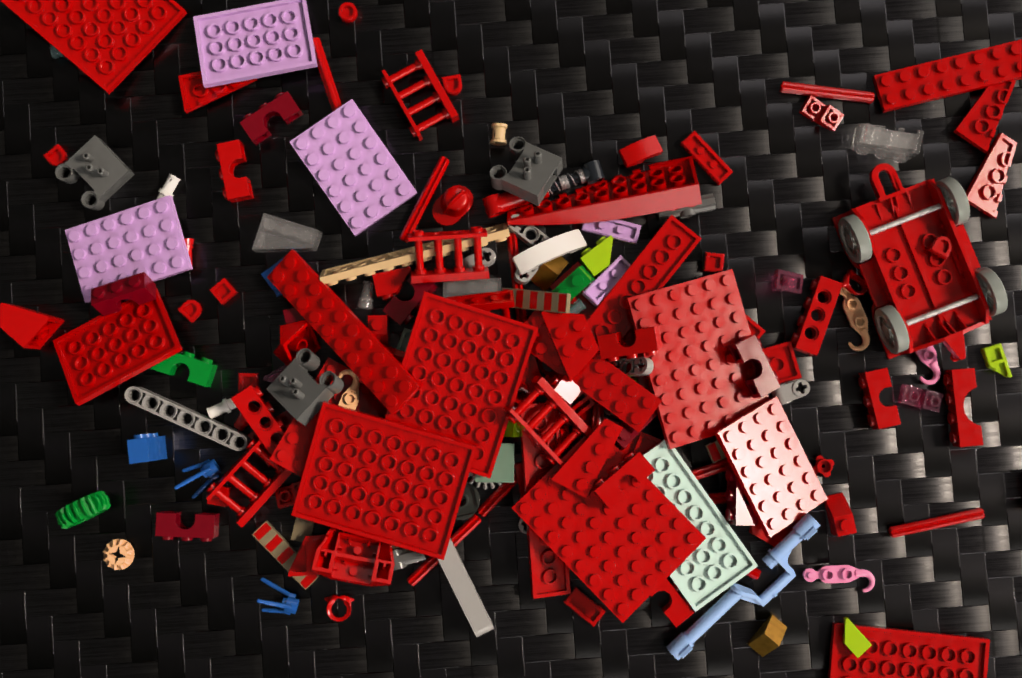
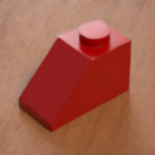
[372,266,412,301]
[368,315,390,346]
[824,492,857,537]

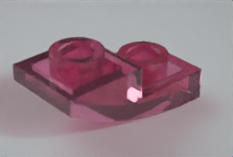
[897,384,943,413]

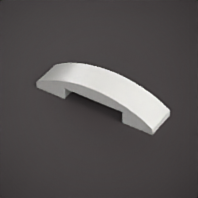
[512,229,588,275]

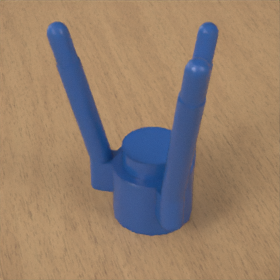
[174,459,221,499]
[257,577,300,615]

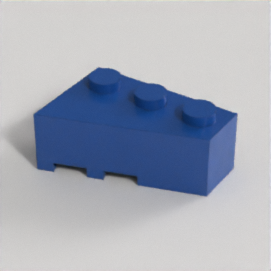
[127,433,167,464]

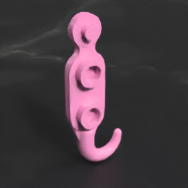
[915,346,941,385]
[803,565,875,592]

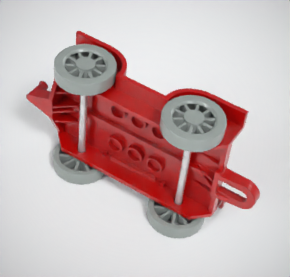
[831,163,1008,362]

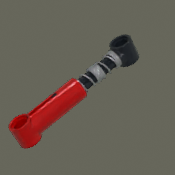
[482,160,605,218]

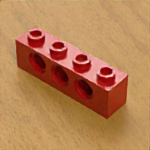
[791,276,843,356]
[231,383,286,455]

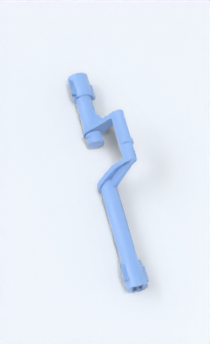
[666,513,821,660]

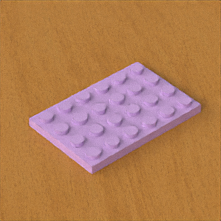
[193,0,318,88]
[290,99,418,236]
[65,195,193,303]

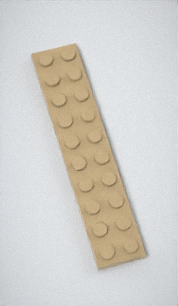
[319,223,510,286]

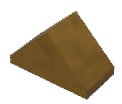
[530,256,569,291]
[747,614,787,657]

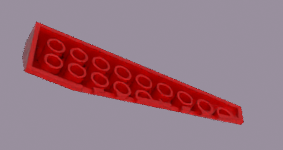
[507,156,702,225]

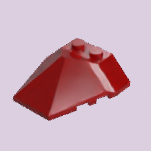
[312,527,395,587]

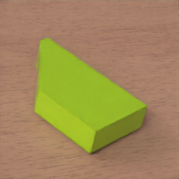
[980,343,1012,378]
[843,617,872,658]

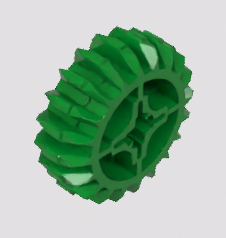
[55,491,111,529]

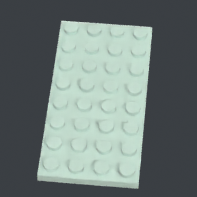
[643,439,758,612]

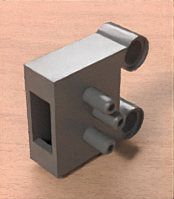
[55,135,135,211]
[490,137,563,206]
[267,348,344,426]

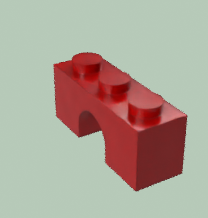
[215,139,254,203]
[597,325,663,362]
[858,367,901,429]
[592,451,655,509]
[650,579,694,627]

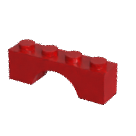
[943,368,983,447]

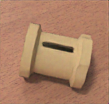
[490,123,508,146]

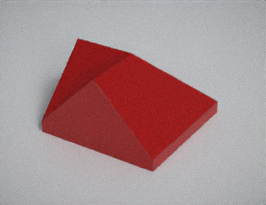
[273,320,321,366]

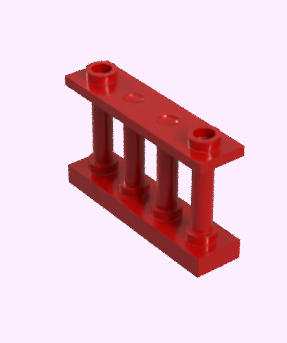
[381,49,459,141]
[408,226,490,284]
[446,290,515,319]
[504,375,593,466]
[206,438,292,528]

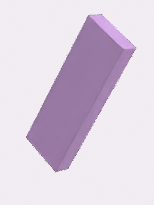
[581,219,641,245]
[582,255,631,307]

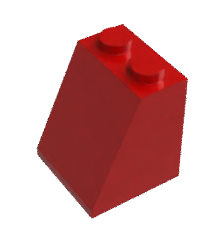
[0,303,65,350]

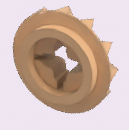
[103,539,135,570]

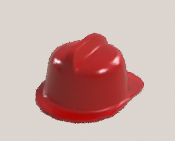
[432,185,474,226]

